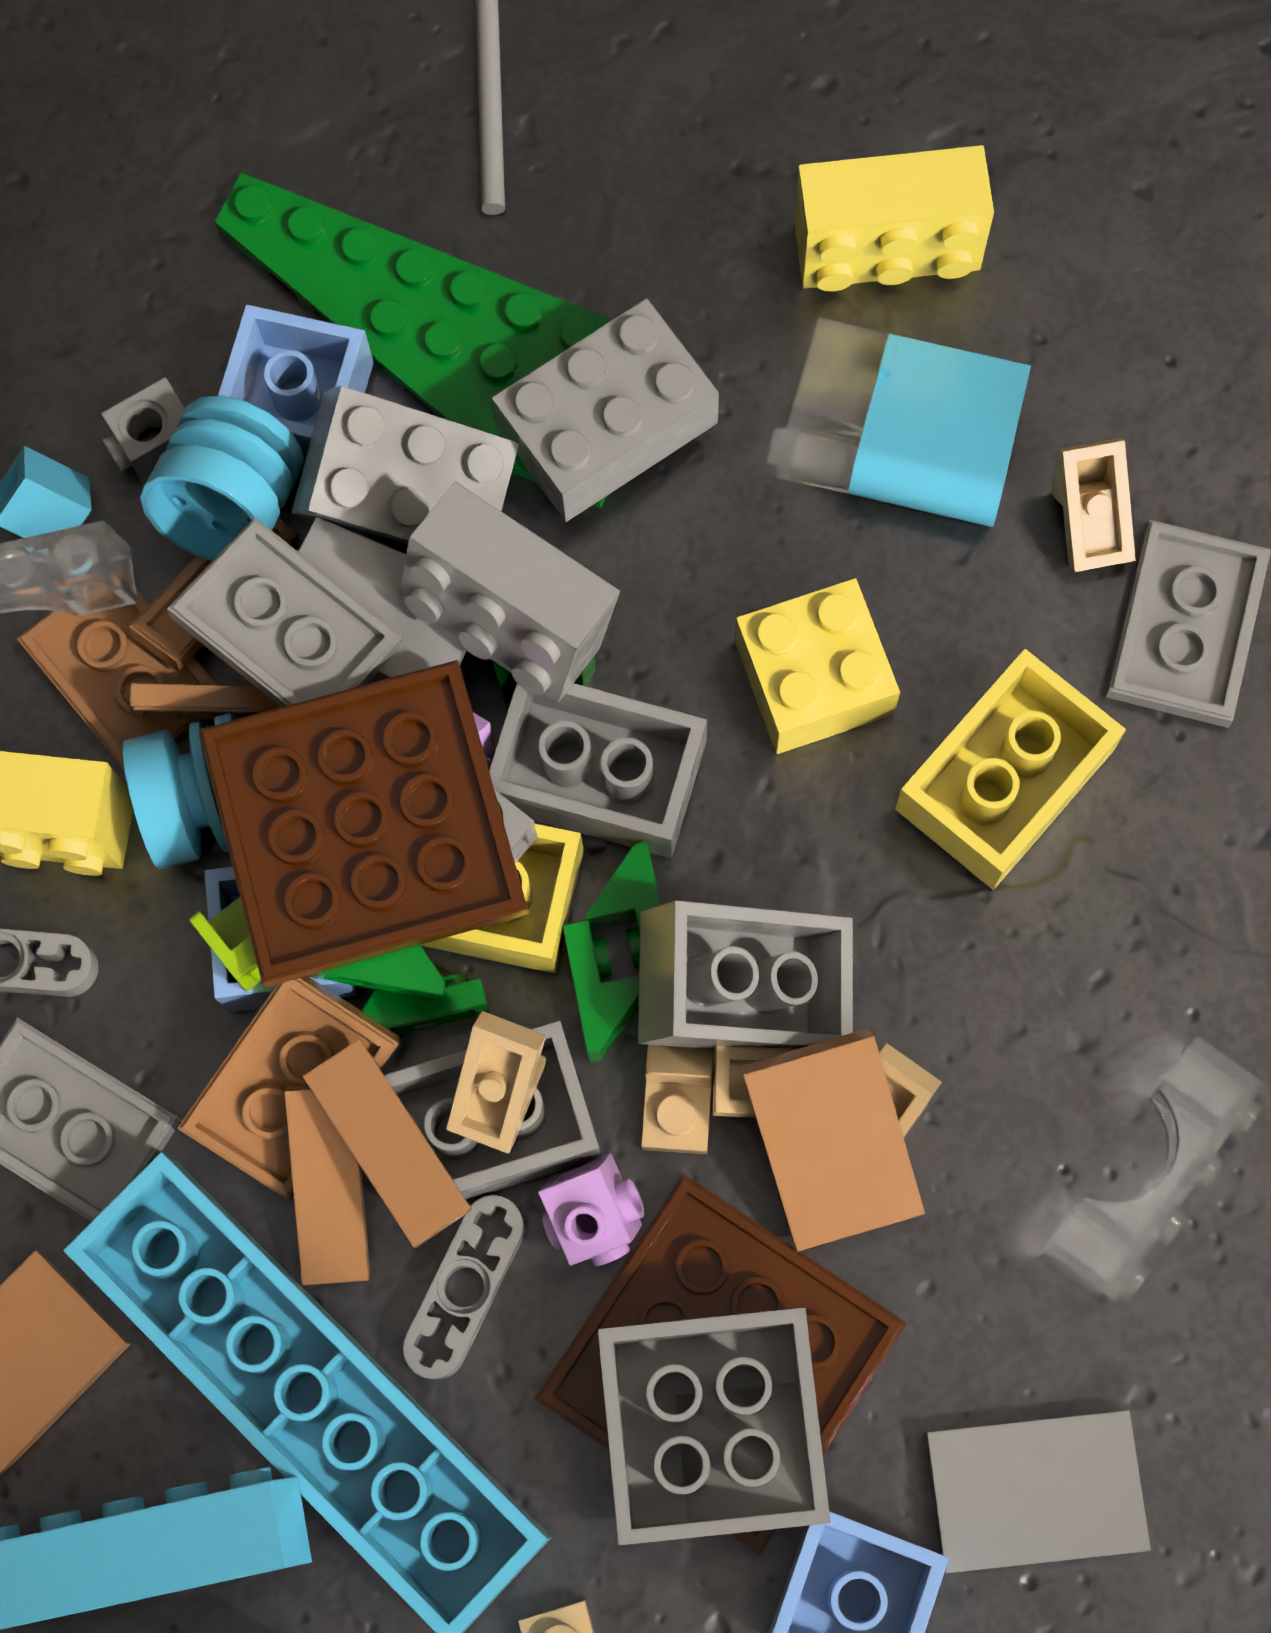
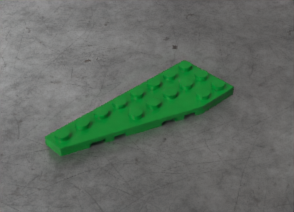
[215,172,613,509]

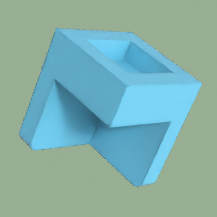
[0,446,91,553]

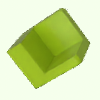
[189,897,261,992]

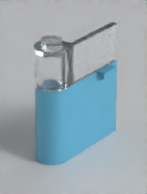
[767,318,1031,528]

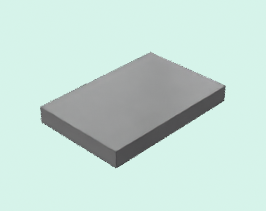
[167,517,403,707]
[298,517,467,681]
[1105,520,1271,728]
[0,1018,181,1222]
[925,1410,1151,1573]

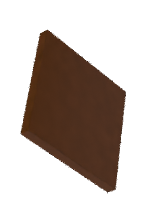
[199,660,529,988]
[535,1174,907,1555]

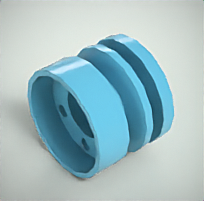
[140,396,304,561]
[122,712,236,869]

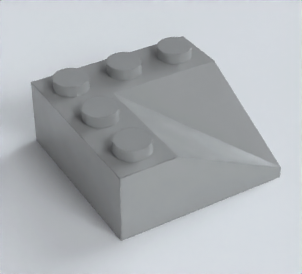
[598,1308,831,1545]

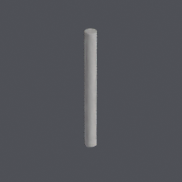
[475,0,505,215]

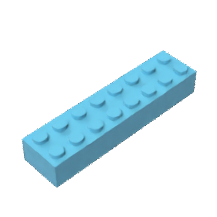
[63,1152,552,1633]

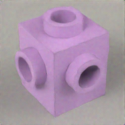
[538,1153,644,1266]

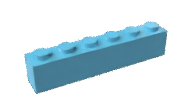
[0,1467,312,1630]

